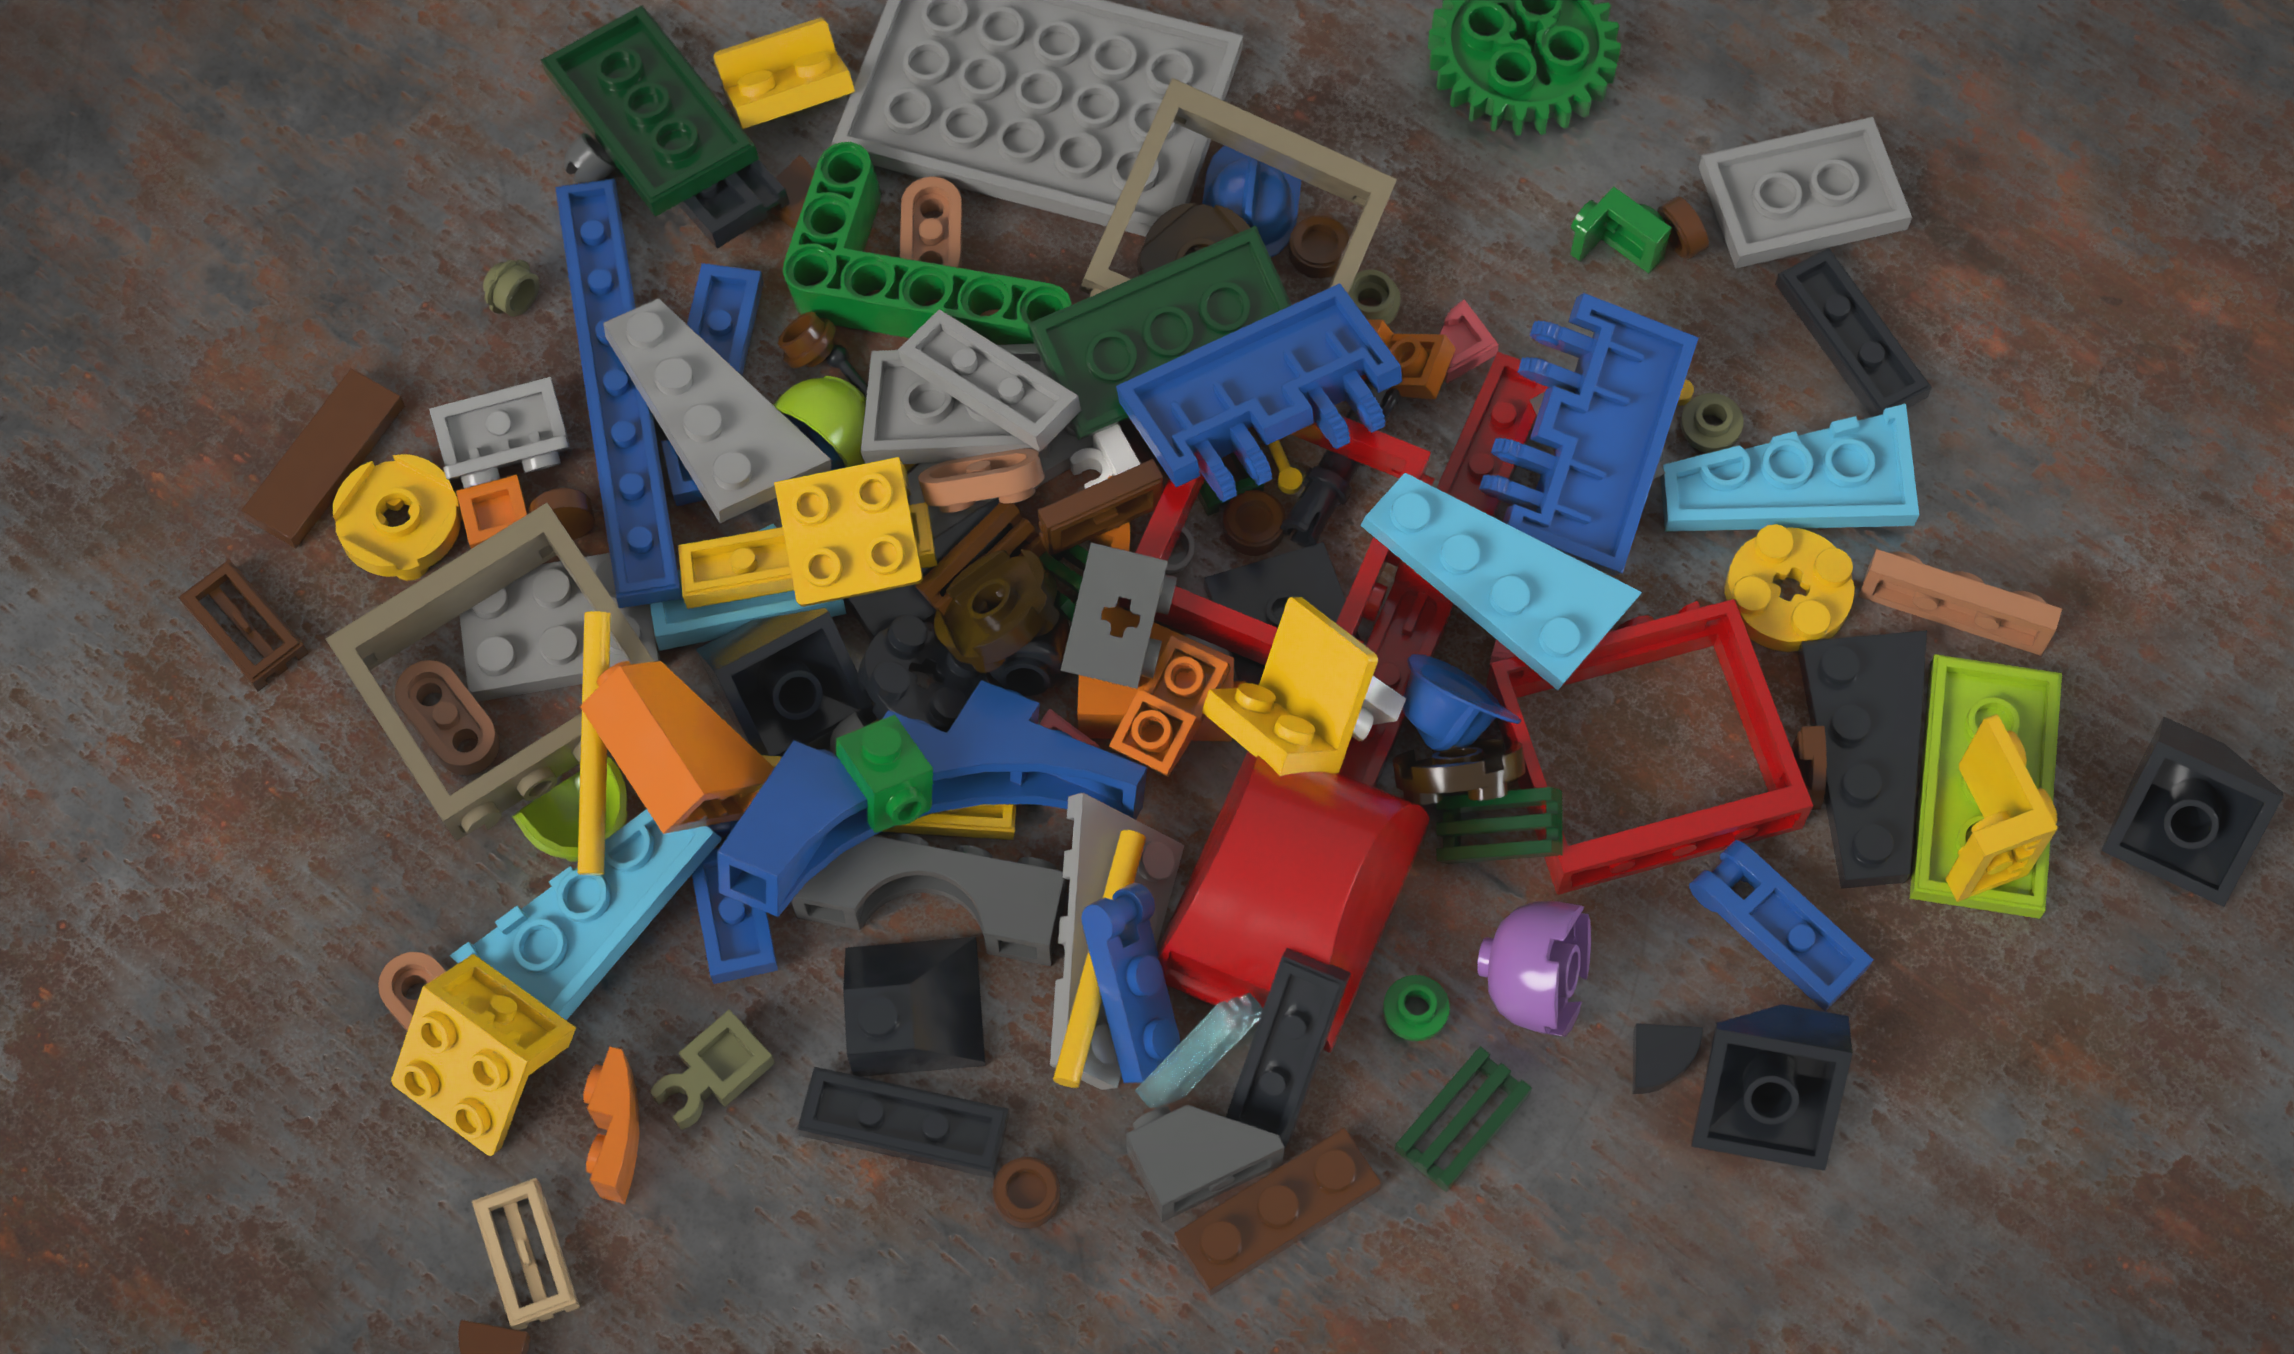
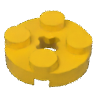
[333,454,463,581]
[1724,524,1855,652]

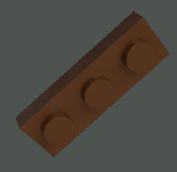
[1174,1128,1381,1296]

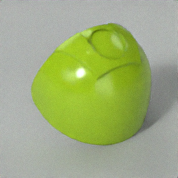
[773,376,866,468]
[512,756,628,862]

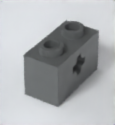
[1061,543,1177,689]

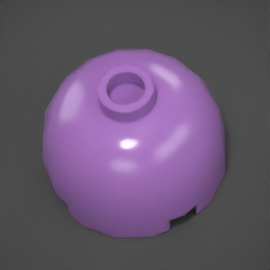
[1478,901,1591,1037]

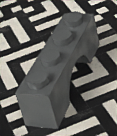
[792,833,1067,966]

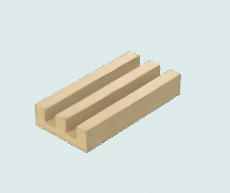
[472,1178,580,1330]

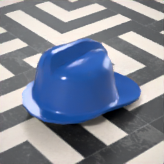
[1202,145,1301,258]
[1402,654,1521,751]

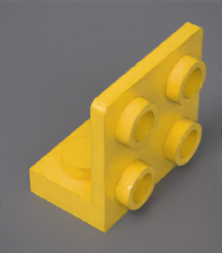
[774,457,923,607]
[1202,597,1378,776]
[1946,714,2058,902]
[391,954,576,1156]

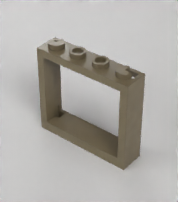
[1079,78,1397,297]
[326,503,655,841]

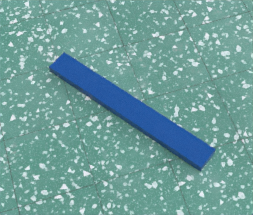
[555,178,682,608]

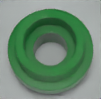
[1383,975,1450,1041]

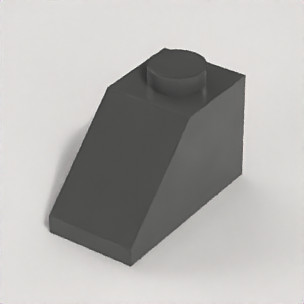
[1126,1105,1284,1222]

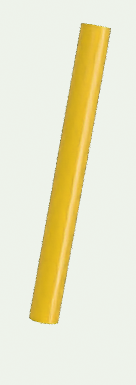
[578,611,611,876]
[1053,830,1146,1088]

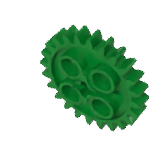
[1427,0,1621,136]

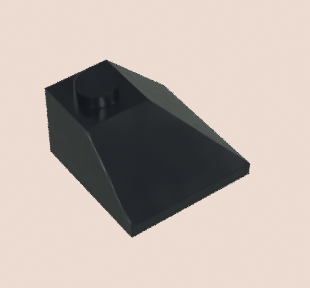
[696,608,877,757]
[2102,717,2284,907]
[843,937,986,1077]
[1691,1004,1853,1171]

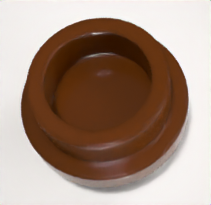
[778,311,836,368]

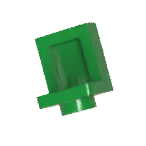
[1570,186,1671,274]
[836,714,933,833]

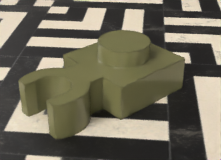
[650,1009,775,1130]

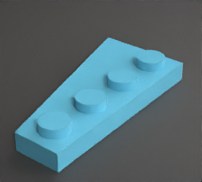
[1360,473,1642,690]
[450,809,722,1021]

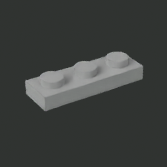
[898,309,1081,452]

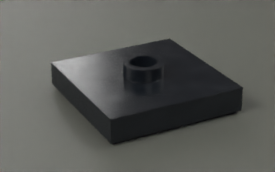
[1204,542,1361,685]

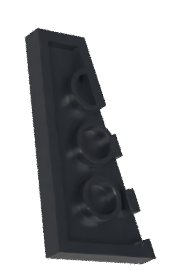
[1797,630,1927,889]

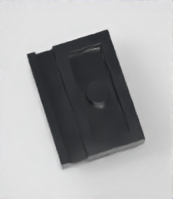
[678,160,790,249]

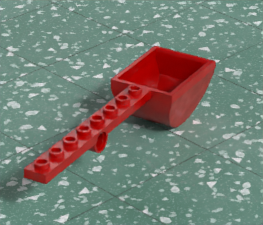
[1157,352,1549,1053]

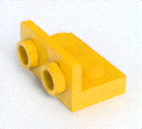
[714,18,855,129]

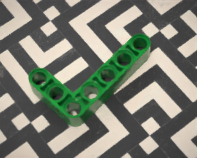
[783,142,1072,345]

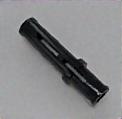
[1280,378,1401,547]

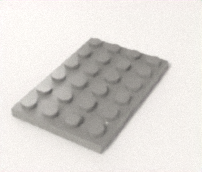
[832,0,1243,236]

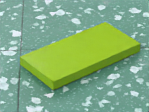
[1910,654,2062,919]

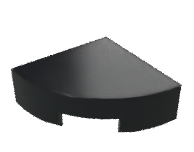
[1633,1023,1703,1094]

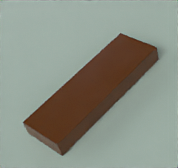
[241,369,405,548]

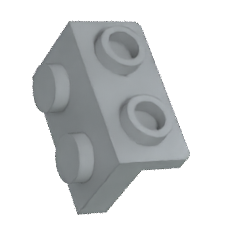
[429,377,571,489]

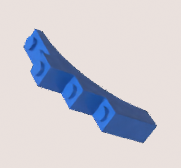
[717,680,1147,917]

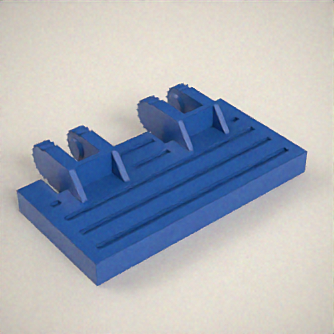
[1116,283,1402,502]
[1479,293,1698,576]

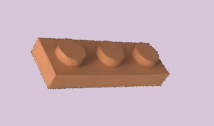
[1858,549,2062,656]

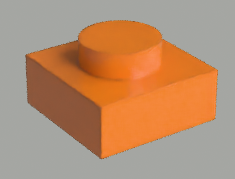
[456,475,528,549]

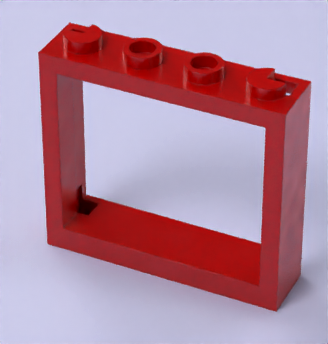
[1120,416,1435,665]
[1486,599,1813,895]

